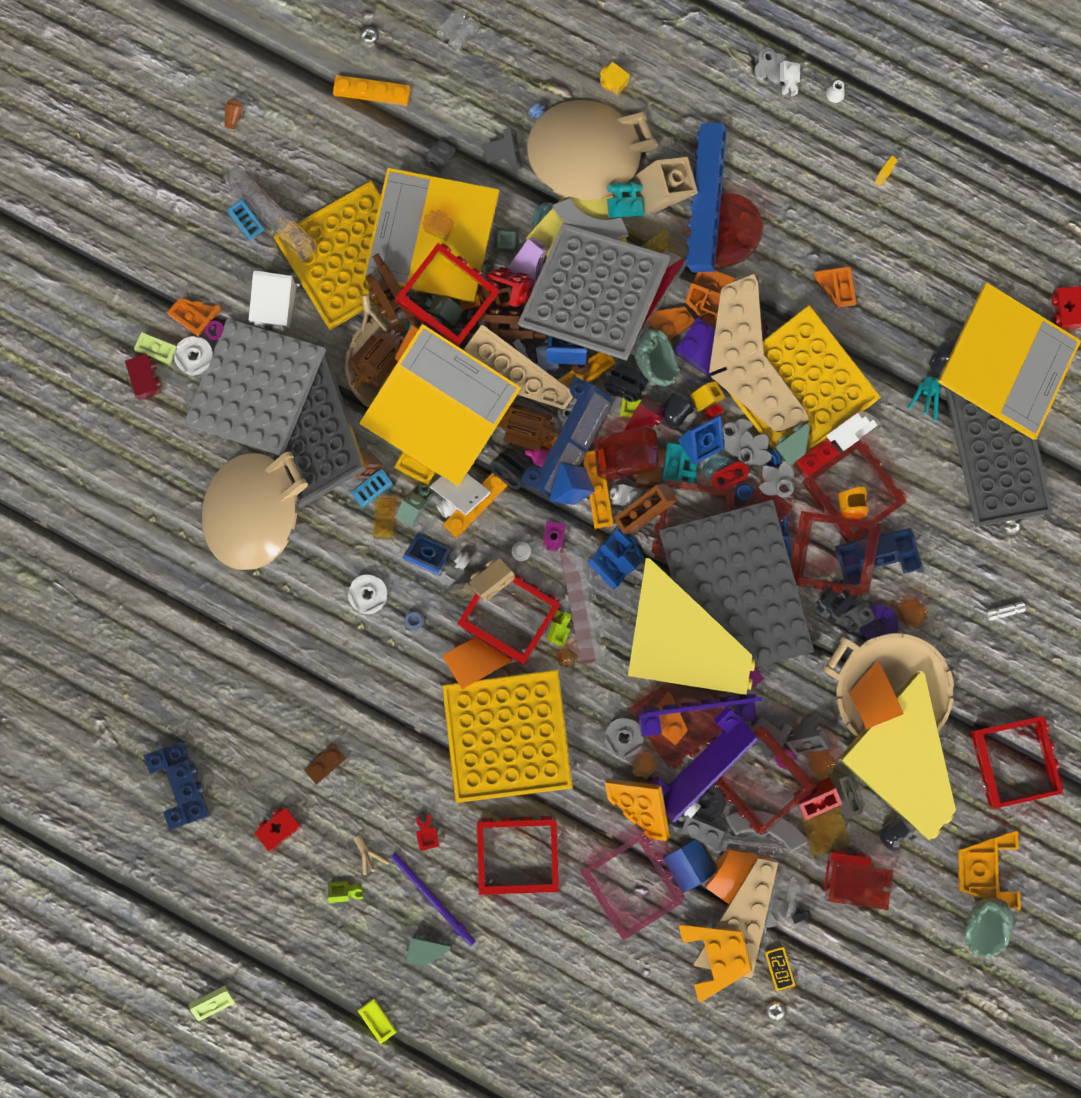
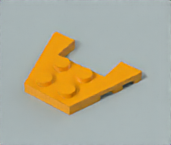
[957,831,1021,910]
[679,924,753,1002]

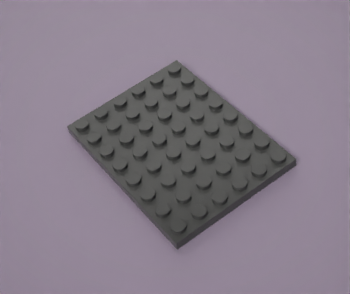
[659,500,814,668]

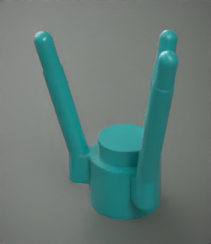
[908,377,941,422]

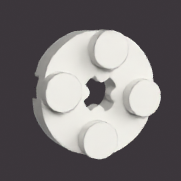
[174,336,213,376]
[348,575,388,614]

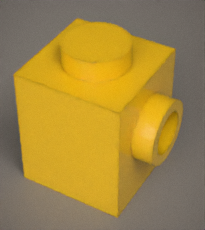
[600,61,630,96]
[690,381,725,412]

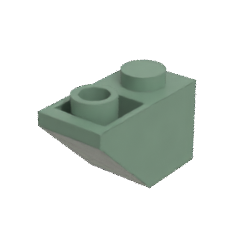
[419,293,463,326]
[776,423,810,466]
[396,482,435,527]
[406,934,451,966]

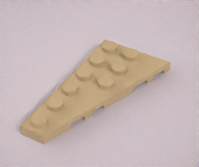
[464,325,573,410]
[693,857,778,978]

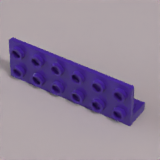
[638,693,762,737]
[650,706,758,822]

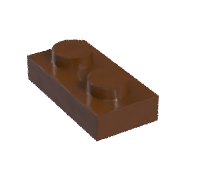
[304,744,347,785]

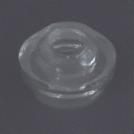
[967,779,987,798]

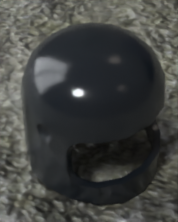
[929,341,955,375]
[661,393,694,428]
[879,816,917,852]

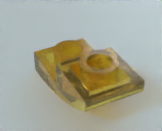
[373,497,396,540]

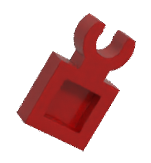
[703,403,724,421]
[416,814,440,851]

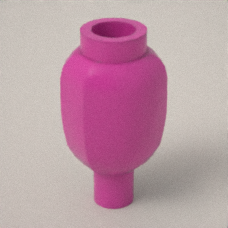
[524,448,560,467]

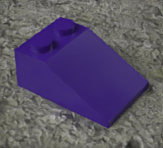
[675,318,727,383]

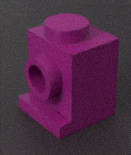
[543,521,565,552]

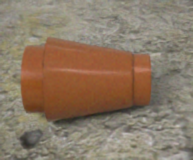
[224,100,243,130]

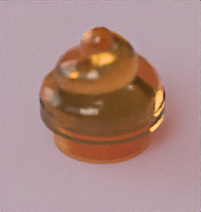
[557,648,578,668]

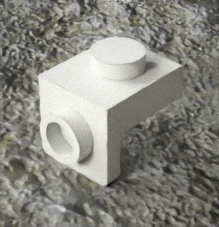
[610,484,642,507]

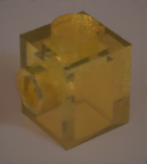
[422,210,454,241]

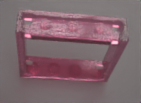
[580,833,684,941]

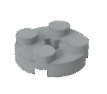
[605,718,644,757]

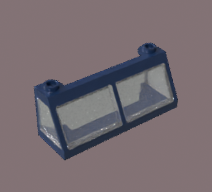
[521,376,614,504]

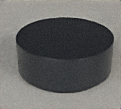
[792,910,813,924]

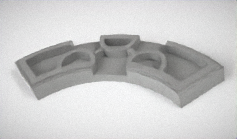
[553,198,629,240]
[726,811,808,852]

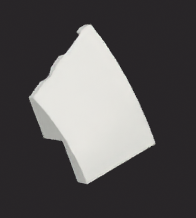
[827,411,880,451]

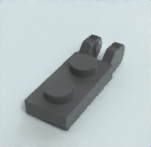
[668,814,725,848]

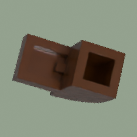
[477,280,513,308]

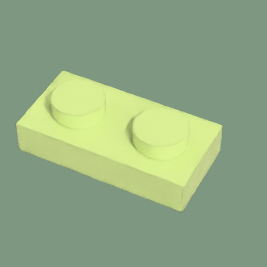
[134,332,177,365]
[189,986,235,1021]

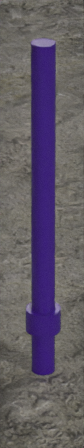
[390,853,476,947]

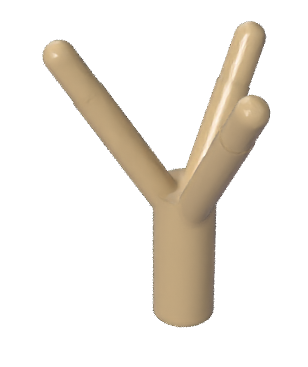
[361,294,388,333]
[354,835,389,875]

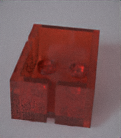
[594,425,660,481]
[825,861,893,910]

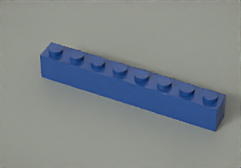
[685,123,727,272]

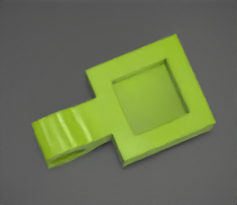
[546,610,571,648]
[328,881,363,903]

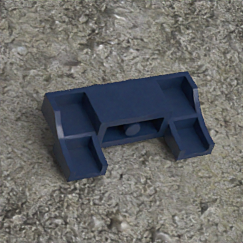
[835,528,923,588]
[143,742,210,830]

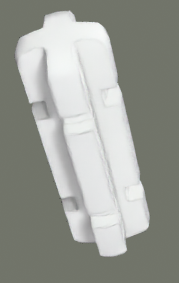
[986,601,1026,621]

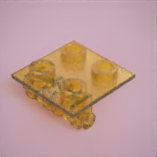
[802,807,851,856]

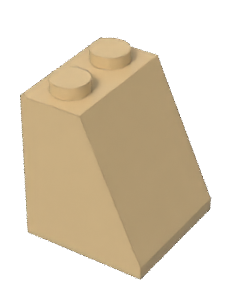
[633,157,698,213]

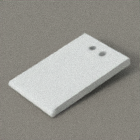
[430,474,490,516]

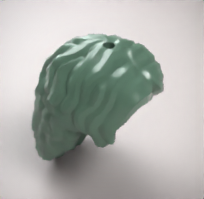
[634,329,680,387]
[964,897,1014,958]

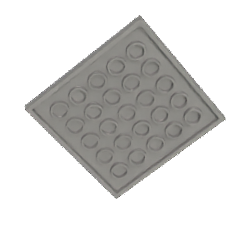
[518,224,670,360]
[183,319,326,456]

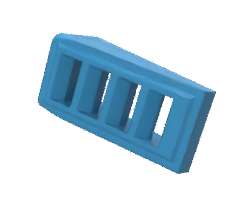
[227,199,265,241]
[351,469,394,509]

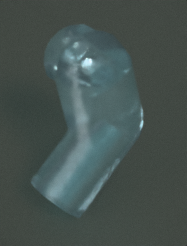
[531,202,553,227]
[701,458,727,479]

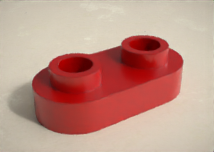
[711,462,749,491]

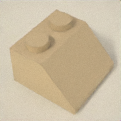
[469,558,515,603]

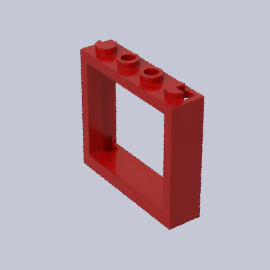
[394,243,500,347]
[457,574,561,666]
[970,716,1063,809]
[477,816,559,895]

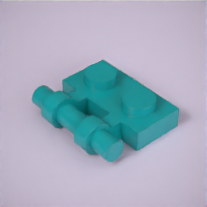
[607,182,644,218]
[662,443,698,487]

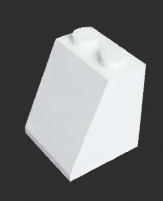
[249,271,297,332]

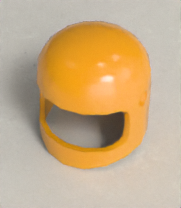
[838,487,868,520]

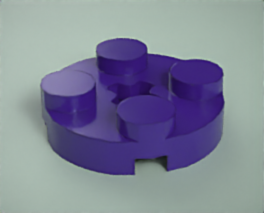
[859,605,898,641]

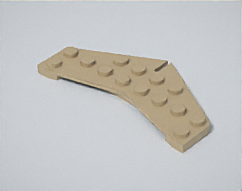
[709,274,809,431]

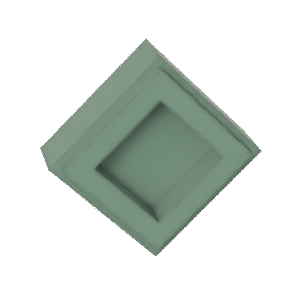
[496,230,516,252]

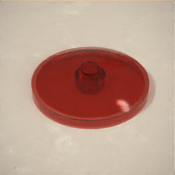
[687,193,763,267]

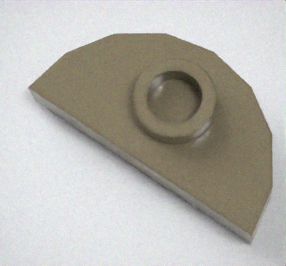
[448,582,475,601]

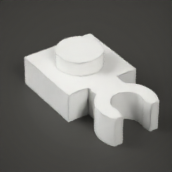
[780,61,800,96]

